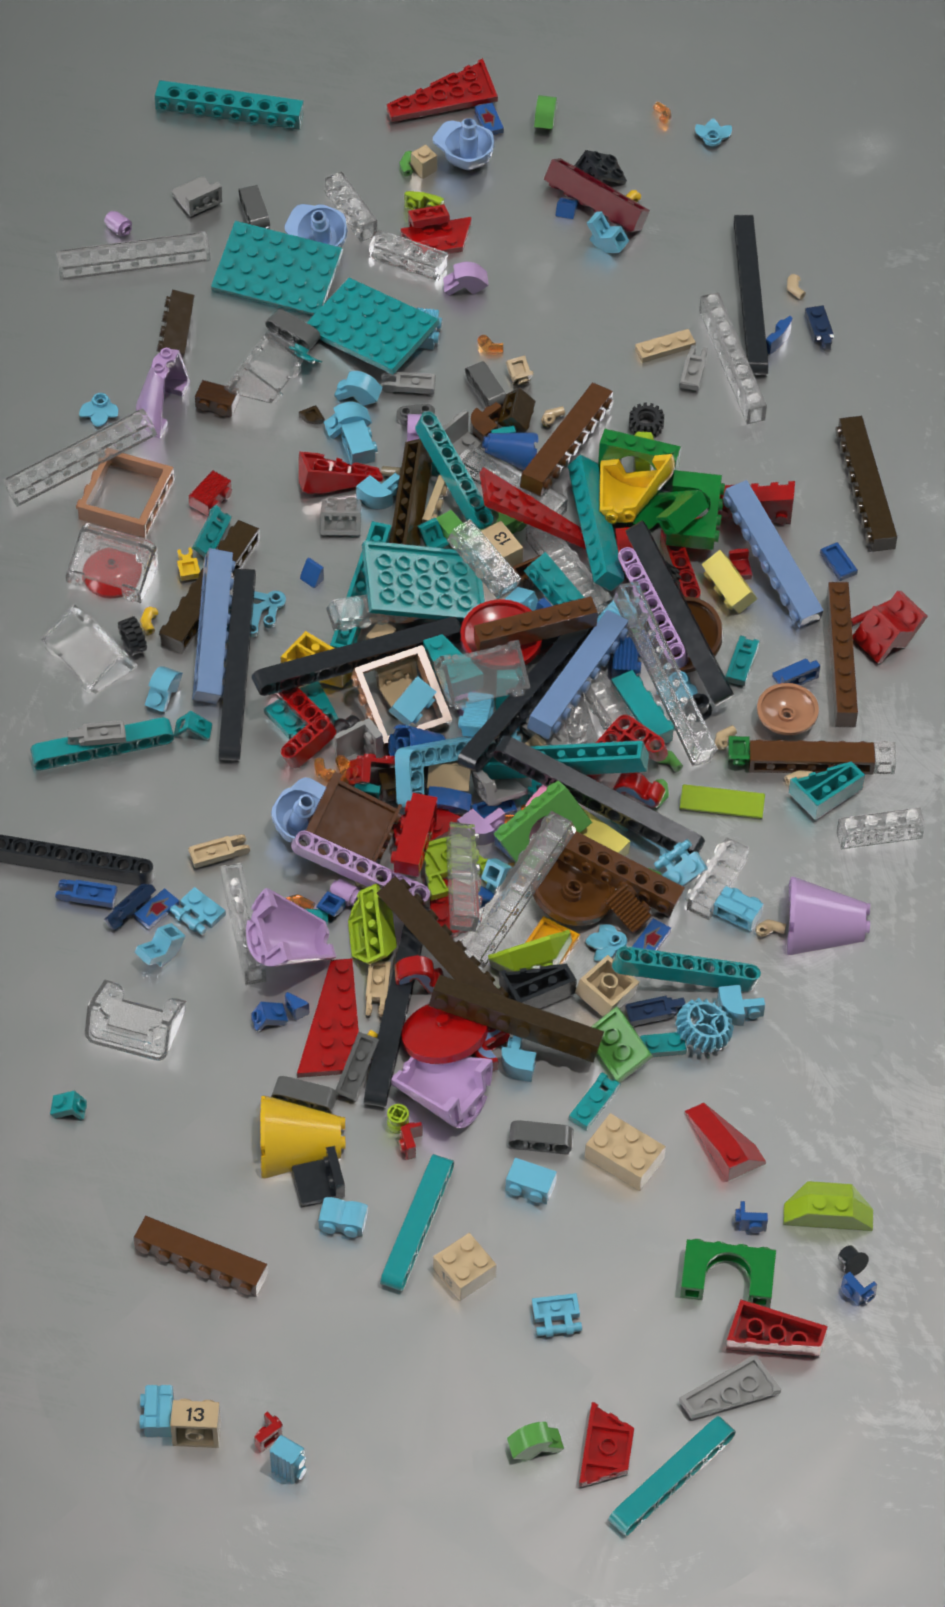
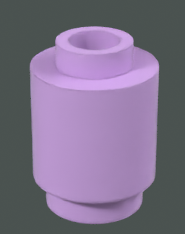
[104,211,132,237]
[330,878,360,906]

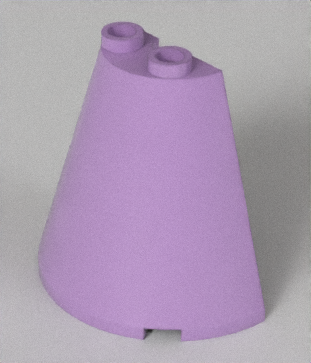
[136,348,190,438]
[787,877,870,955]
[246,888,336,967]
[391,1056,493,1128]

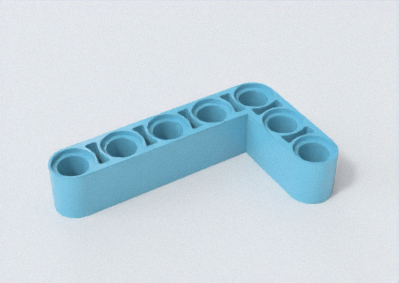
[395,737,472,808]

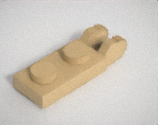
[188,834,250,868]
[366,961,391,1017]

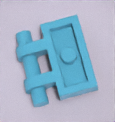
[654,839,708,887]
[170,887,226,935]
[532,1293,582,1338]

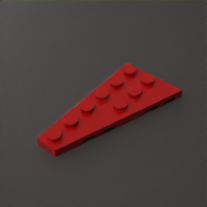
[387,58,498,122]
[479,467,586,549]
[297,958,359,1078]

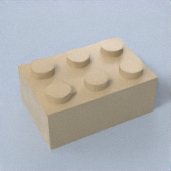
[585,1113,666,1191]

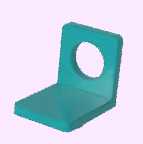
[174,711,212,740]

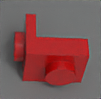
[398,1122,423,1160]

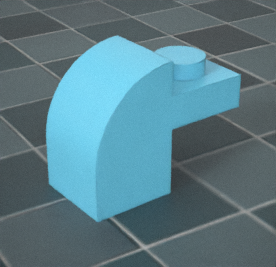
[587,211,629,253]
[334,371,383,406]
[324,402,372,439]
[356,473,400,510]
[145,666,183,712]
[481,858,517,905]
[134,923,186,967]
[717,985,765,1026]
[501,1035,536,1082]

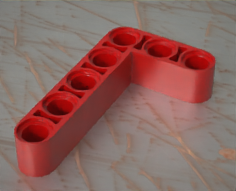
[660,516,717,599]
[275,687,336,768]
[586,715,668,781]

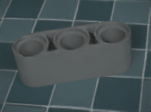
[238,185,270,229]
[265,309,321,350]
[465,361,506,407]
[271,1076,338,1114]
[508,1120,574,1154]

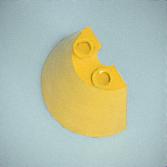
[600,454,675,523]
[260,1096,346,1178]

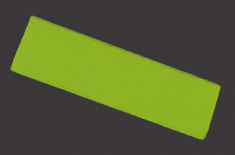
[679,784,765,819]

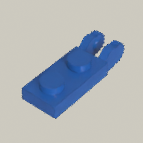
[55,879,118,908]

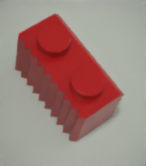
[188,470,232,516]

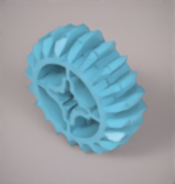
[675,998,734,1054]

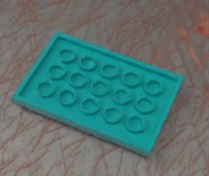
[211,221,343,316]
[307,277,440,374]
[362,541,485,622]

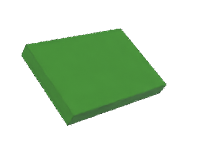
[591,1006,654,1083]

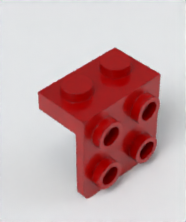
[346,754,395,786]

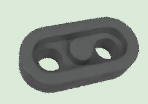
[396,404,435,426]

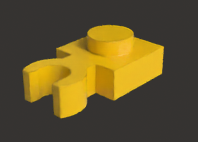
[177,547,200,581]

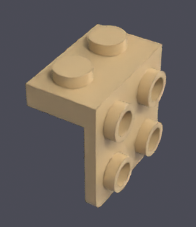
[375,657,417,708]

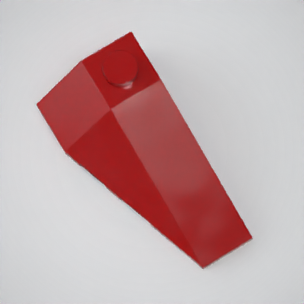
[299,451,383,494]
[685,1103,766,1181]

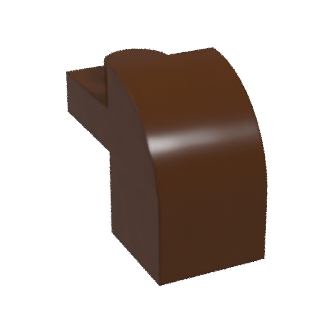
[470,402,502,442]

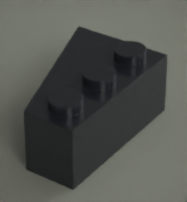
[499,964,577,1009]

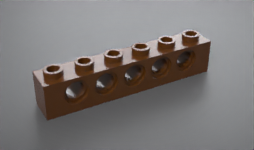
[558,829,685,917]

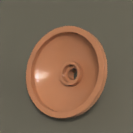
[757,683,819,735]

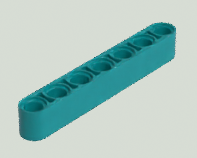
[415,411,494,529]
[30,717,174,770]
[612,946,761,992]
[380,1154,455,1291]
[608,1416,736,1536]

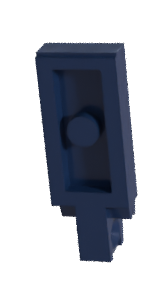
[805,305,834,351]
[104,884,156,930]
[625,995,685,1026]

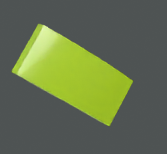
[404,191,444,210]

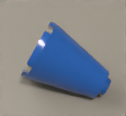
[482,432,538,470]
[388,724,446,756]

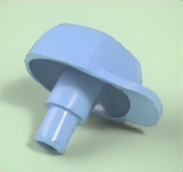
[433,118,494,171]
[285,204,348,247]
[271,777,326,842]

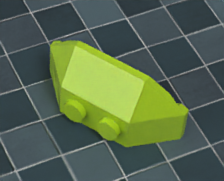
[348,884,397,965]
[487,930,572,972]
[783,1181,873,1231]

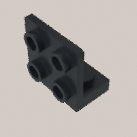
[574,150,627,184]
[292,1146,345,1206]

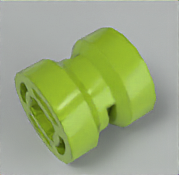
[387,1104,409,1134]

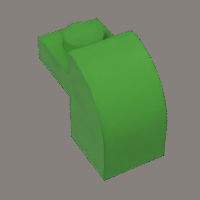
[534,95,558,129]
[507,1422,564,1460]

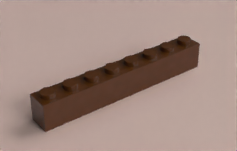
[520,382,614,497]
[827,582,858,727]

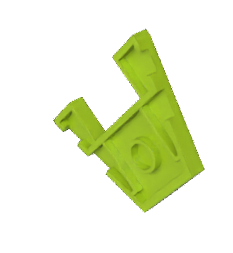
[424,833,488,900]

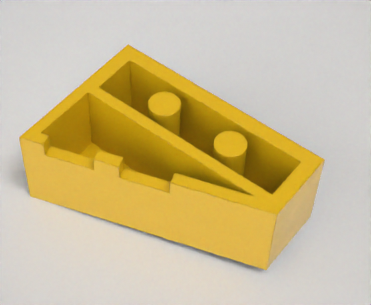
[280,631,352,688]

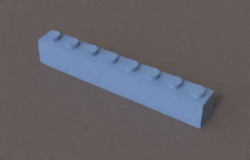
[723,480,823,628]
[192,548,235,704]
[527,610,629,739]

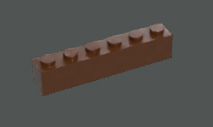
[474,596,598,656]
[749,739,875,775]
[134,1215,268,1297]

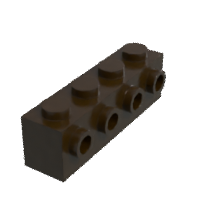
[156,289,195,359]

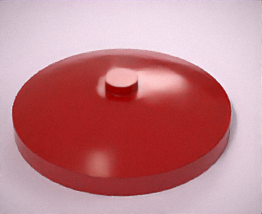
[461,599,542,671]
[402,1004,489,1064]

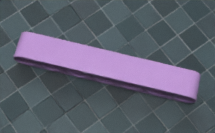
[618,547,689,668]
[291,831,430,906]

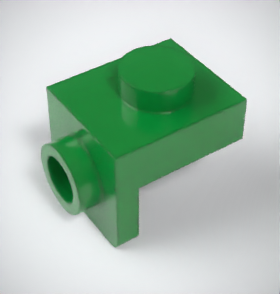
[728,736,750,766]

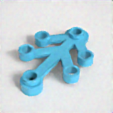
[226,591,286,637]

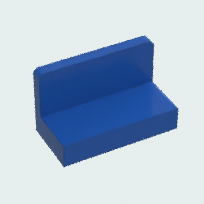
[772,659,820,686]

